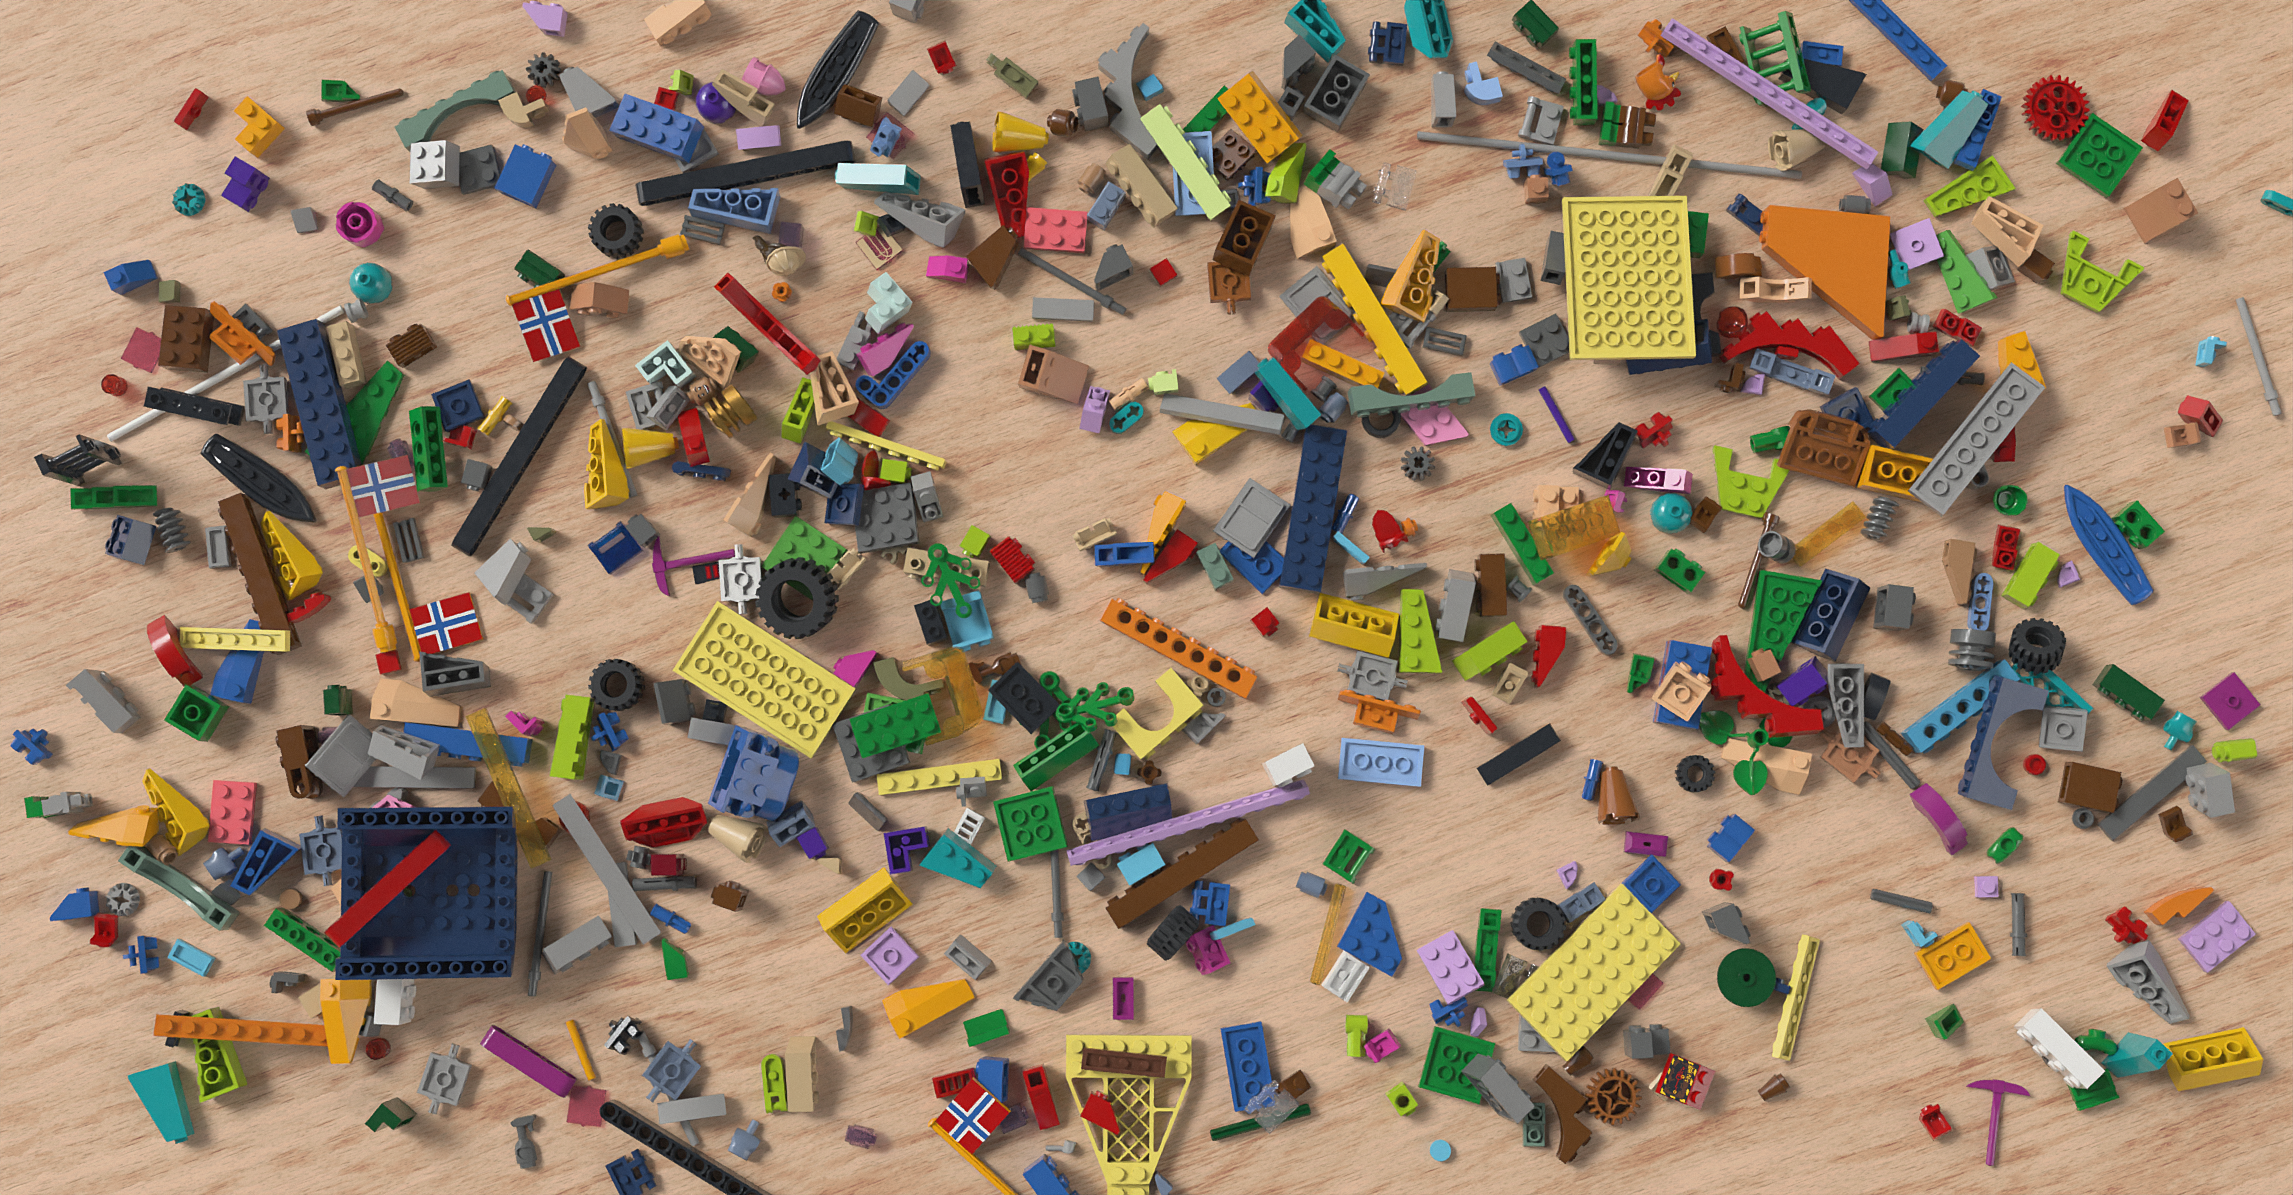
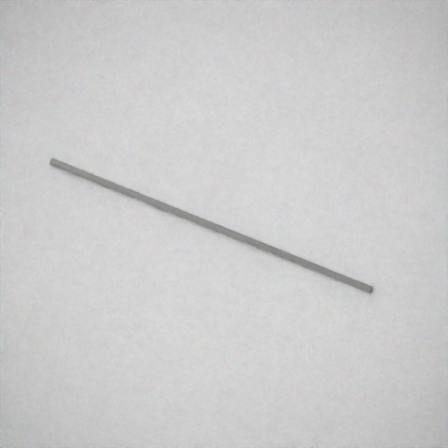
[1417,131,1802,179]

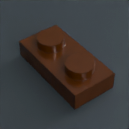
[1706,26,1744,64]

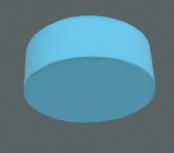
[1430,1139,1451,1161]

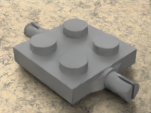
[243,364,289,434]
[1337,651,1408,700]
[417,1043,472,1114]

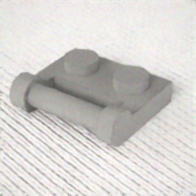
[1518,96,1564,145]
[1388,311,1436,349]
[626,382,663,430]
[499,573,554,624]

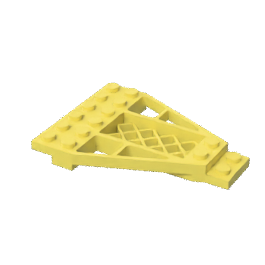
[1066,1034,1192,1195]

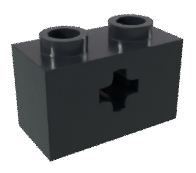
[769,473,802,518]
[914,599,948,646]

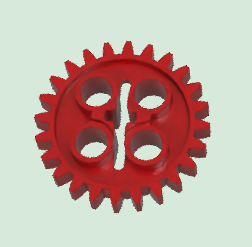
[2021,75,2090,142]

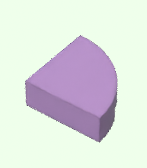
[1597,85,1617,107]
[1740,374,1765,395]
[2057,561,2080,588]
[1556,861,1578,889]
[1470,1007,1487,1037]

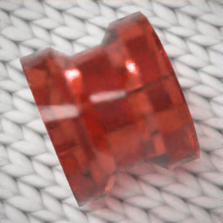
[101,374,128,397]
[365,1038,391,1060]

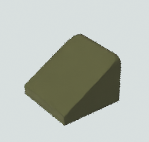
[159,280,180,303]
[527,527,556,543]

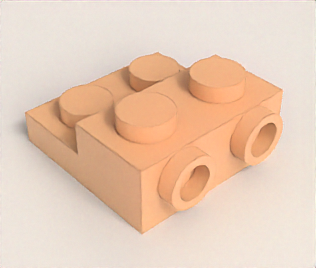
[1533,485,1579,529]
[1652,661,1711,721]

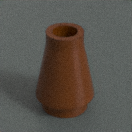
[1562,1046,1594,1076]
[1758,1073,1790,1101]

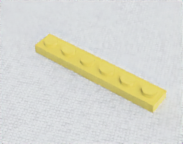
[826,421,946,471]
[180,627,290,652]
[877,759,1002,795]
[1772,934,1820,1061]

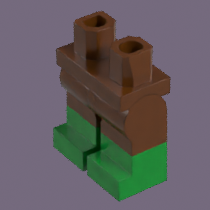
[1598,101,1656,149]

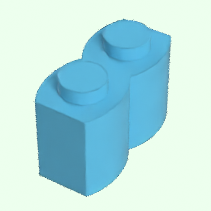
[821,437,858,485]

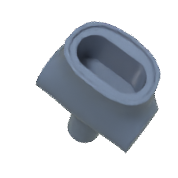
[203,847,245,881]
[728,1119,761,1161]

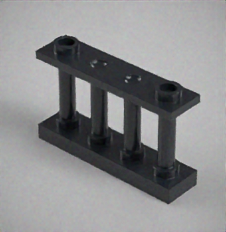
[143,386,245,426]
[34,434,122,486]

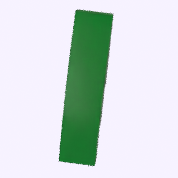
[70,485,157,510]

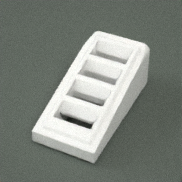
[954,808,985,845]

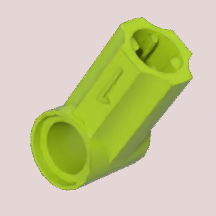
[1345,1015,1368,1057]

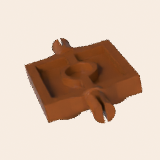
[1207,262,1251,315]

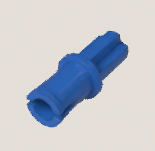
[1331,494,1359,534]
[1582,759,1603,801]
[650,904,691,934]

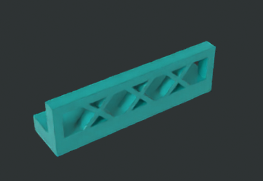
[2011,664,2093,714]

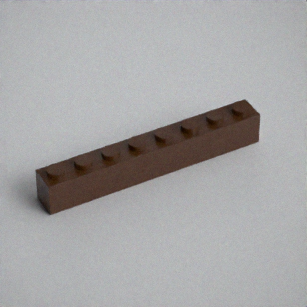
[218,493,302,655]
[1105,818,1259,929]

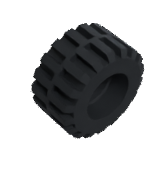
[588,203,644,259]
[2008,618,2066,674]
[588,659,645,711]
[1510,897,1566,951]
[1147,905,1200,961]

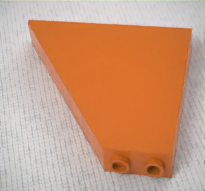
[1759,205,1891,340]

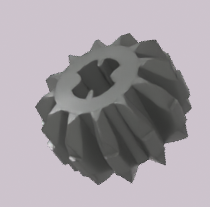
[526,52,562,88]
[1400,446,1435,481]

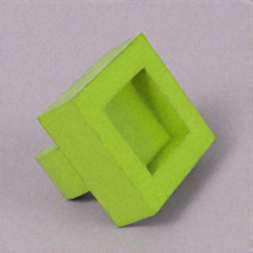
[669,70,694,96]
[854,211,879,237]

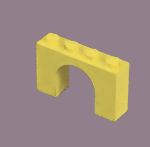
[1111,668,1203,760]

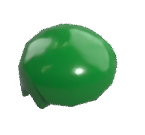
[1992,485,2028,516]

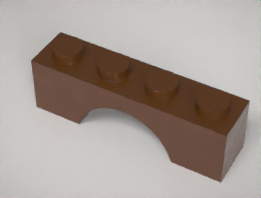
[477,781,563,851]

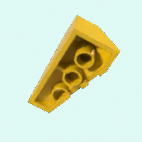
[584,419,629,510]
[260,511,323,601]
[142,768,209,856]

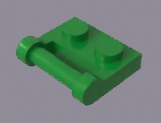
[1322,829,1376,884]

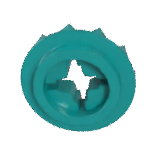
[172,183,206,216]
[1490,413,1523,446]
[1067,942,1091,974]

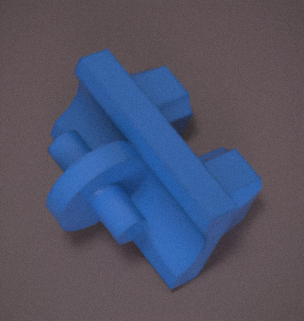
[1543,152,1573,186]
[1238,167,1271,207]
[591,712,629,752]
[10,728,53,765]
[123,935,159,974]
[1429,997,1468,1027]

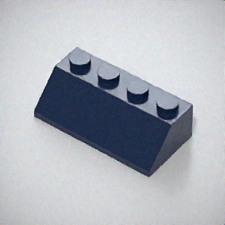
[1626,319,1712,375]
[1791,568,1870,662]
[1083,783,1172,841]

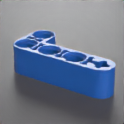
[856,341,931,409]

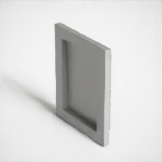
[1279,266,1356,344]
[1213,478,1290,558]
[305,714,376,797]

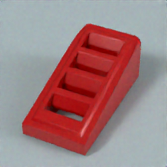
[932,1067,977,1099]

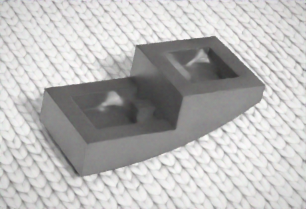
[836,1006,853,1052]

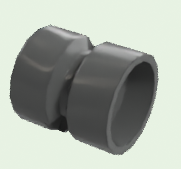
[1758,531,1796,564]

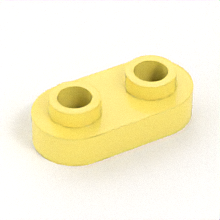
[348,545,388,577]

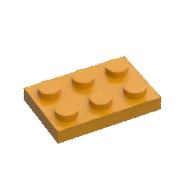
[1914,922,1991,990]

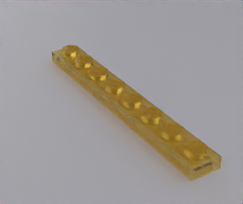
[465,708,552,869]

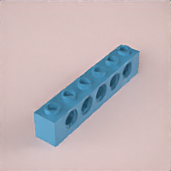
[1901,659,2020,754]

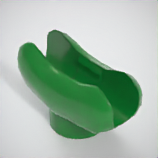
[1987,827,2024,864]
[2074,1029,2117,1056]

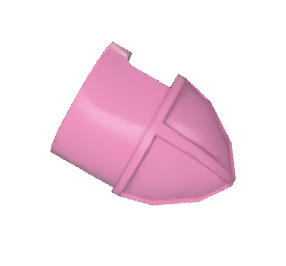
[742,57,786,96]

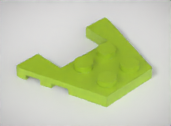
[2060,230,2145,313]
[1712,445,1789,519]

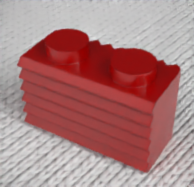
[990,536,1035,584]

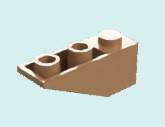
[1942,539,1977,605]

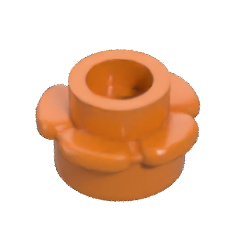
[772,282,792,302]
[1401,517,1418,537]

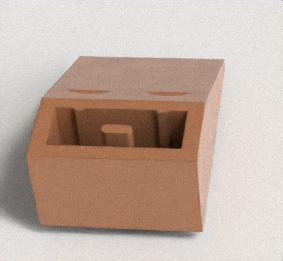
[1018,345,1089,405]

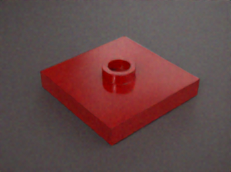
[1461,696,1497,734]

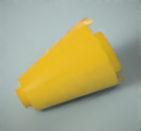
[992,112,1049,153]
[622,428,679,469]

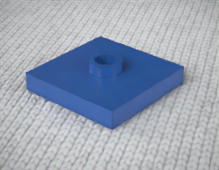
[1622,854,1681,913]

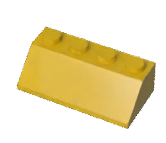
[1309,593,1399,658]
[817,867,913,954]
[2163,1027,2263,1091]

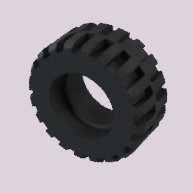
[755,557,839,639]

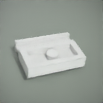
[1321,950,1370,1002]

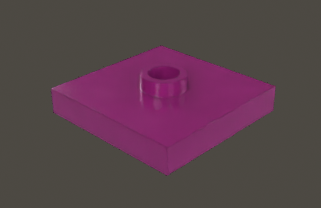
[2200,672,2260,730]

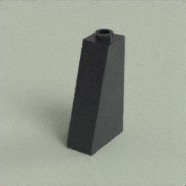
[1778,58,1867,114]
[950,121,985,208]

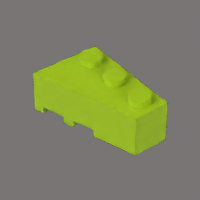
[1451,621,1527,681]

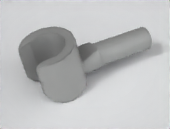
[1046,1140,1076,1154]

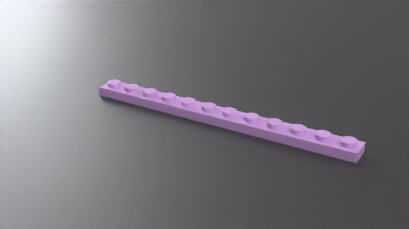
[1660,18,1878,169]
[1066,779,1310,866]

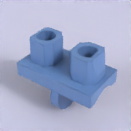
[870,117,902,157]
[1503,144,1543,178]

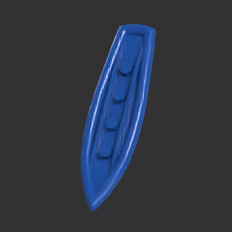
[2064,485,2153,605]

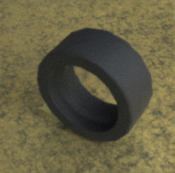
[1361,410,1401,438]

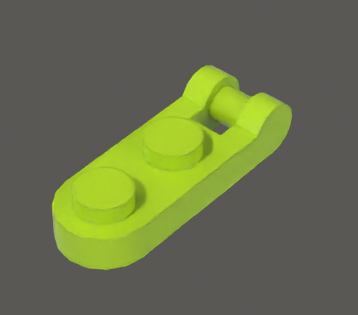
[761,1054,788,1114]

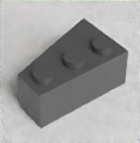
[419,652,491,697]

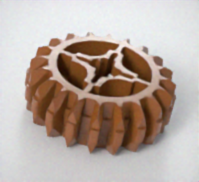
[1585,1068,1642,1125]

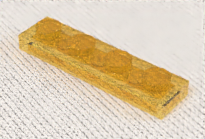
[1792,501,1866,567]

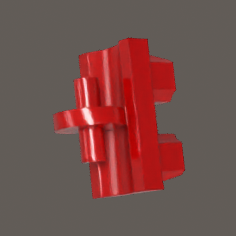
[1635,412,1673,449]
[2105,906,2148,944]

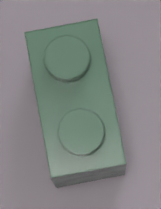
[1196,543,1234,590]

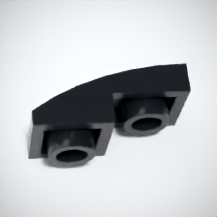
[1864,672,1891,721]

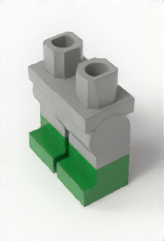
[1303,149,1367,209]
[24,792,93,818]

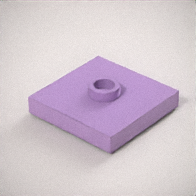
[1890,218,1944,271]
[861,926,920,986]

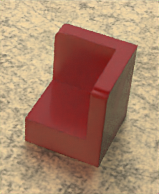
[443,426,477,450]

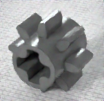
[626,846,651,869]

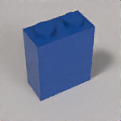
[495,144,556,209]

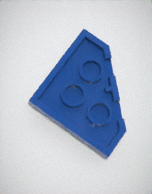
[1337,892,1402,977]

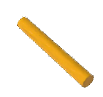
[565,1020,596,1081]

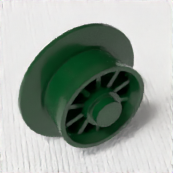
[1717,948,1776,1007]

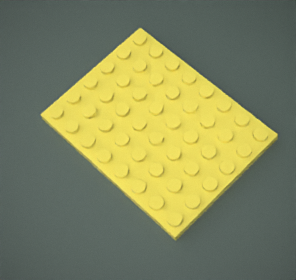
[1562,196,1696,360]

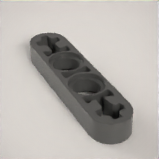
[1563,585,1617,655]

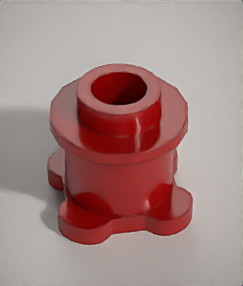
[1709,869,1734,891]

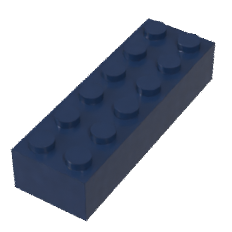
[1867,339,1980,449]

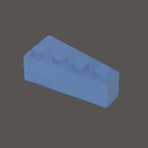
[688,188,780,234]

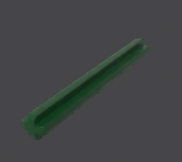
[1210,1104,1311,1141]

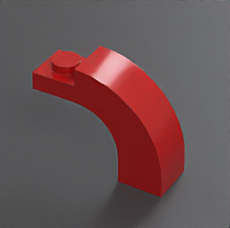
[147,615,203,687]

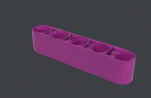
[480,1025,577,1098]

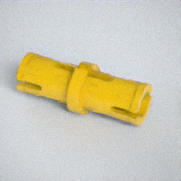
[478,396,513,436]

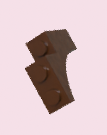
[1532,1064,1592,1164]

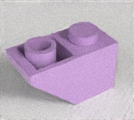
[523,1,568,37]
[1079,386,1110,433]

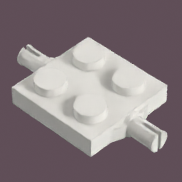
[719,544,762,615]

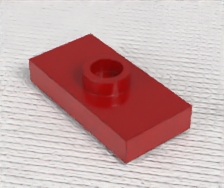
[174,88,209,130]

